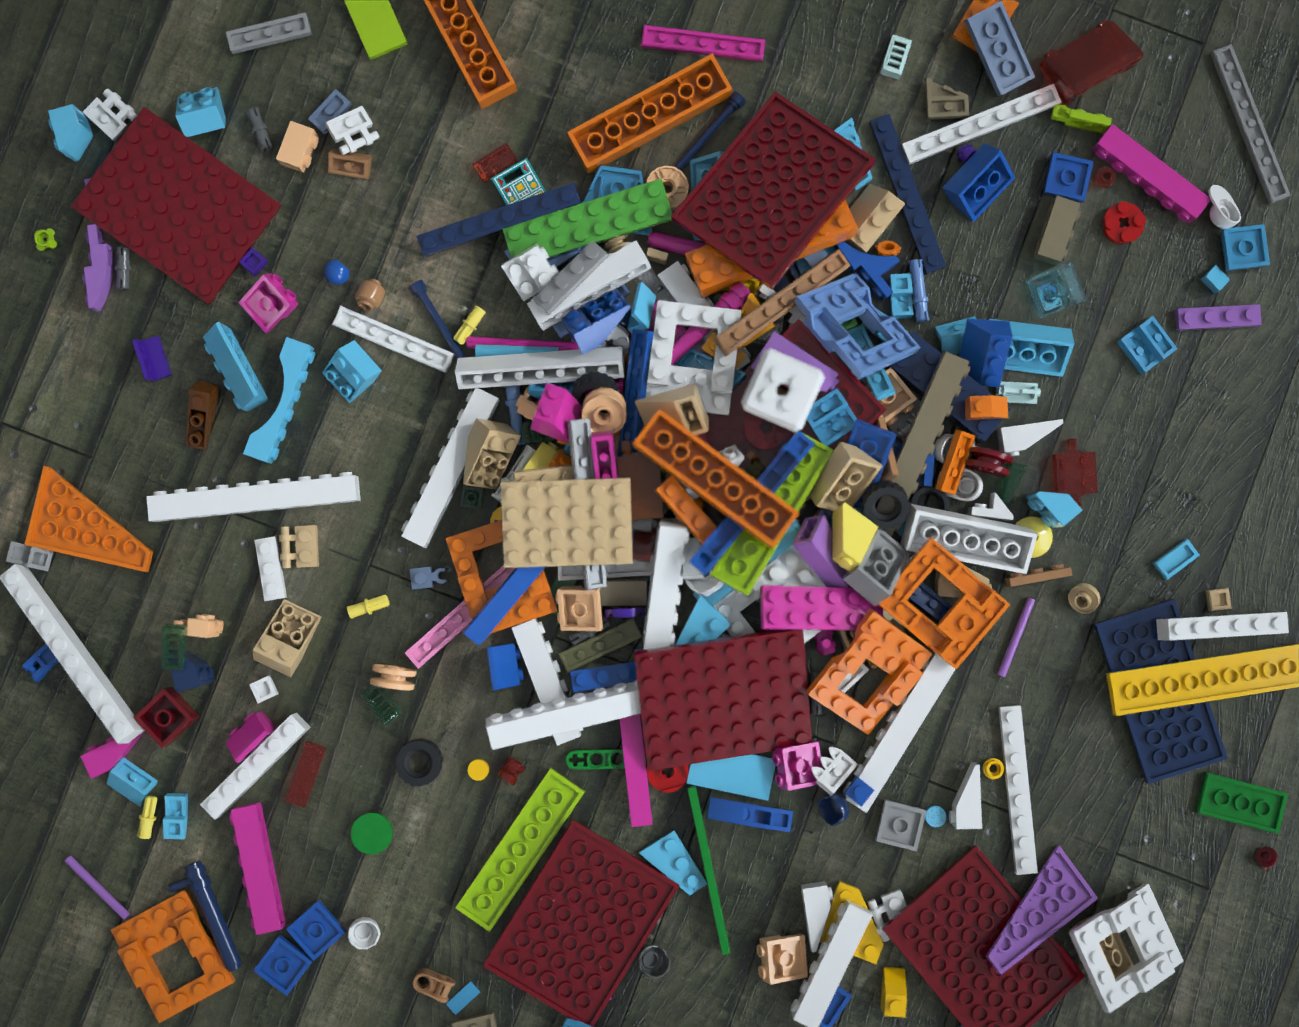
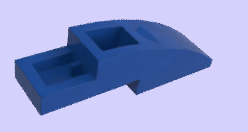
[706,797,793,832]

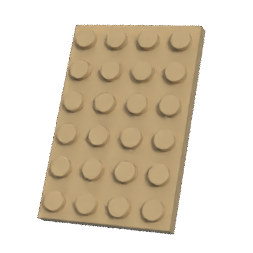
[501,478,633,568]

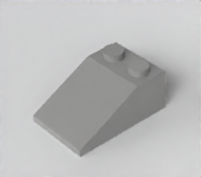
[843,528,910,606]

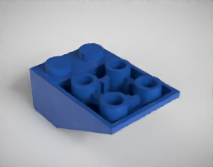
[561,289,630,355]

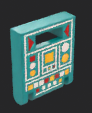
[491,158,546,205]

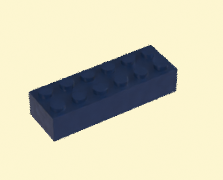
[885,331,1011,444]

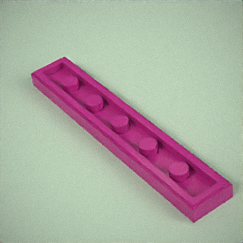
[641,25,765,62]
[620,714,653,827]

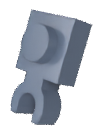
[410,567,448,590]

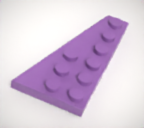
[986,846,1098,975]

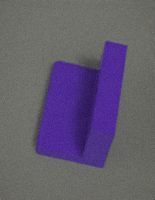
[132,336,172,382]

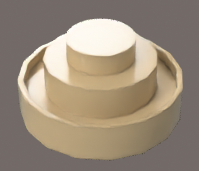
[1068,583,1101,614]

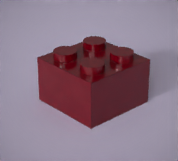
[133,687,200,748]

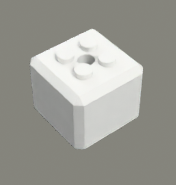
[741,349,824,432]

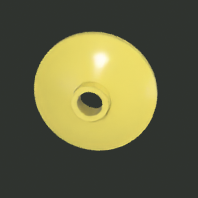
[1015,517,1053,558]

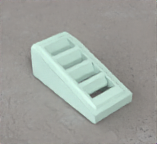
[880,35,912,80]

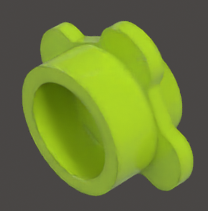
[34,228,57,251]

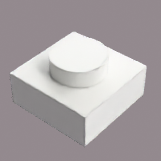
[249,675,279,703]

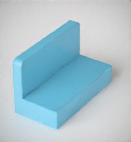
[627,282,656,333]
[935,316,976,355]
[107,757,158,807]

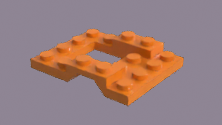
[446,520,558,634]
[878,537,1010,669]
[806,608,933,735]
[111,888,236,1023]

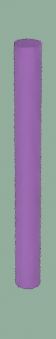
[997,597,1035,677]
[64,856,130,920]

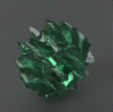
[521,421,556,444]

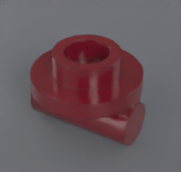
[1255,846,1279,870]

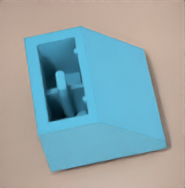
[175,87,226,137]
[48,104,93,162]
[322,340,382,403]
[1025,492,1082,528]

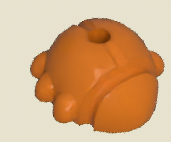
[875,240,901,256]

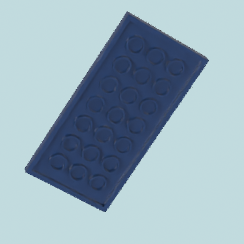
[1094,599,1228,784]

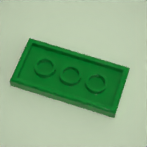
[1195,772,1288,834]

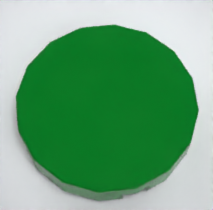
[351,812,393,855]

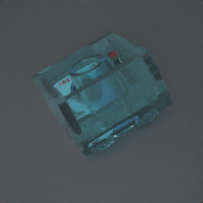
[1026,262,1087,318]

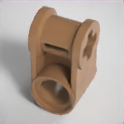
[413,968,456,1003]

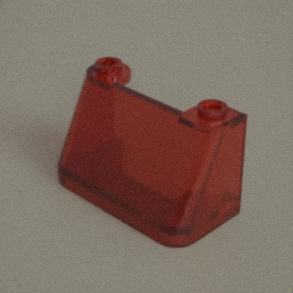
[1039,19,1145,105]

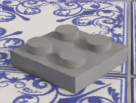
[875,799,927,851]

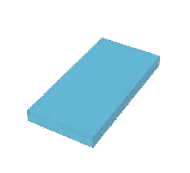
[686,754,775,801]

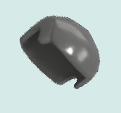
[637,944,671,979]

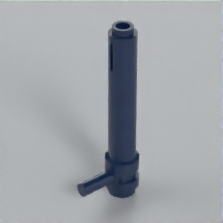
[169,860,241,972]

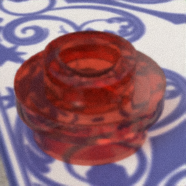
[1095,166,1116,188]

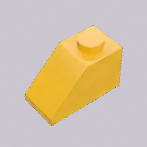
[880,966,907,1017]

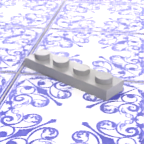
[226,12,312,54]
[533,240,608,315]

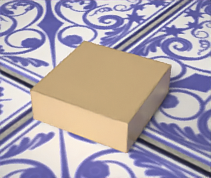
[647,247,668,265]
[1206,588,1232,611]

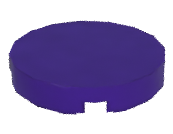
[604,608,646,618]

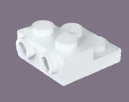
[501,243,560,301]

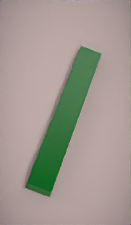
[687,785,730,955]

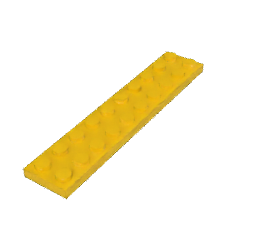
[1106,644,1299,716]

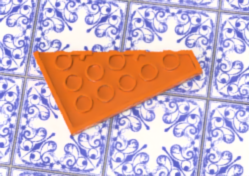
[24,466,153,572]

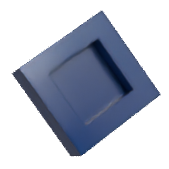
[844,776,875,807]

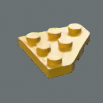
[819,881,884,964]

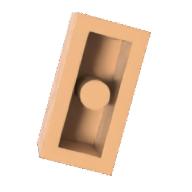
[276,121,319,173]

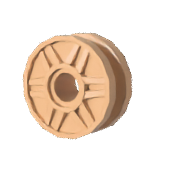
[646,166,689,212]
[582,388,627,434]
[370,664,417,690]

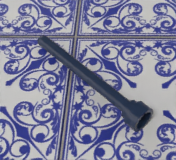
[674,91,746,170]
[408,280,466,360]

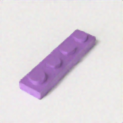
[1175,304,1262,330]

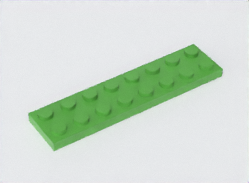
[503,178,672,259]

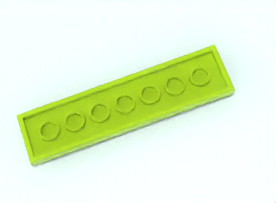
[710,431,834,597]
[455,768,585,932]

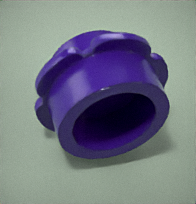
[957,144,976,163]

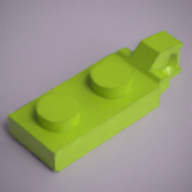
[1051,104,1112,134]

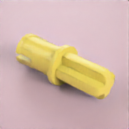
[453,305,486,345]
[347,595,390,619]
[137,796,157,839]

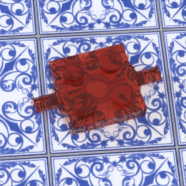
[1052,438,1098,508]

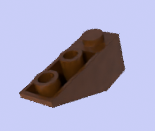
[185,381,219,450]

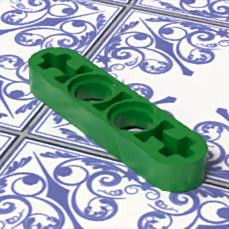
[566,749,646,770]

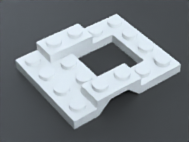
[646,300,742,416]
[713,545,826,643]
[1069,884,1183,1013]

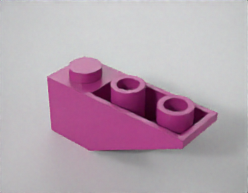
[81,730,145,779]

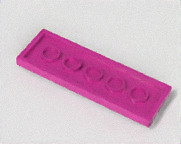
[760,585,883,631]

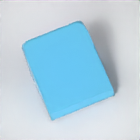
[1200,265,1230,294]

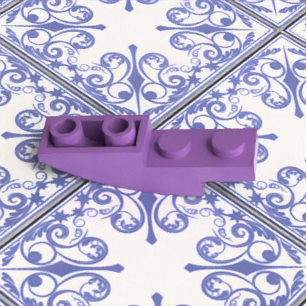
[82,224,114,312]

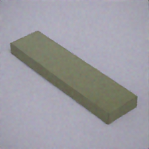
[559,618,642,672]

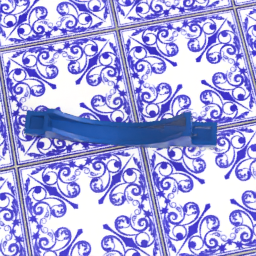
[833,241,900,301]
[689,430,815,576]

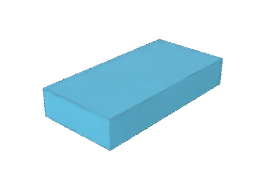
[1152,539,1200,580]

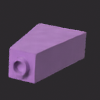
[751,331,839,393]
[793,515,849,588]

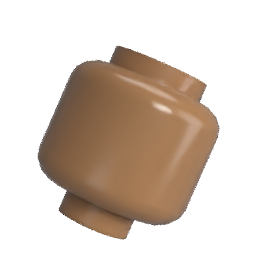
[355,279,385,311]

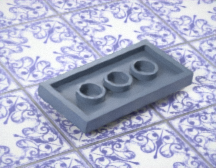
[964,1,1035,96]

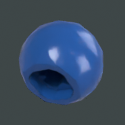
[324,259,350,285]

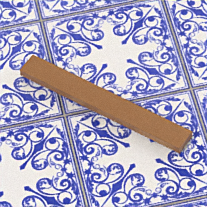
[713,249,851,357]

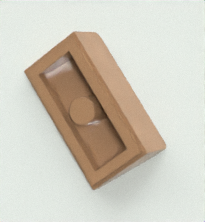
[328,149,372,179]

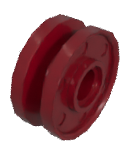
[744,413,788,450]
[966,446,1014,477]

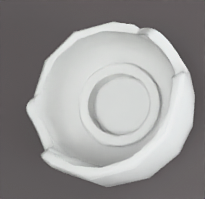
[348,917,380,949]

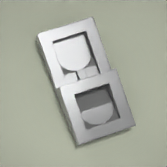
[6,541,54,571]

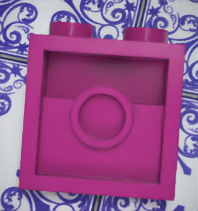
[238,273,298,333]
[772,741,823,791]

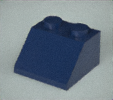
[166,648,214,692]

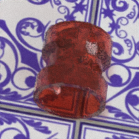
[498,756,526,785]

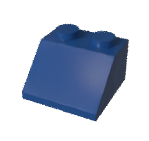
[487,643,524,690]

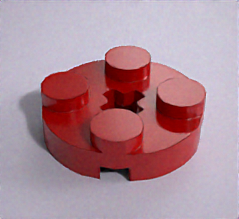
[1102,201,1146,244]
[647,765,689,793]

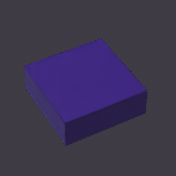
[239,247,269,277]

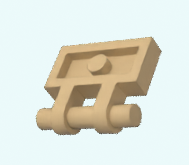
[279,525,319,568]

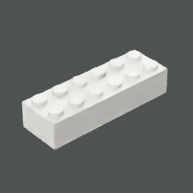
[901,504,1038,574]
[643,517,689,650]

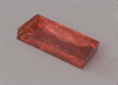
[472,143,518,183]

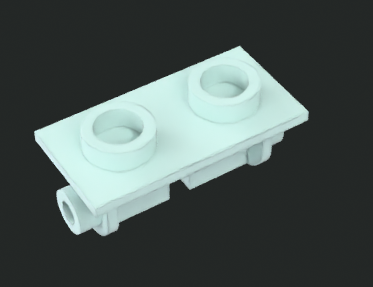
[996,381,1041,404]

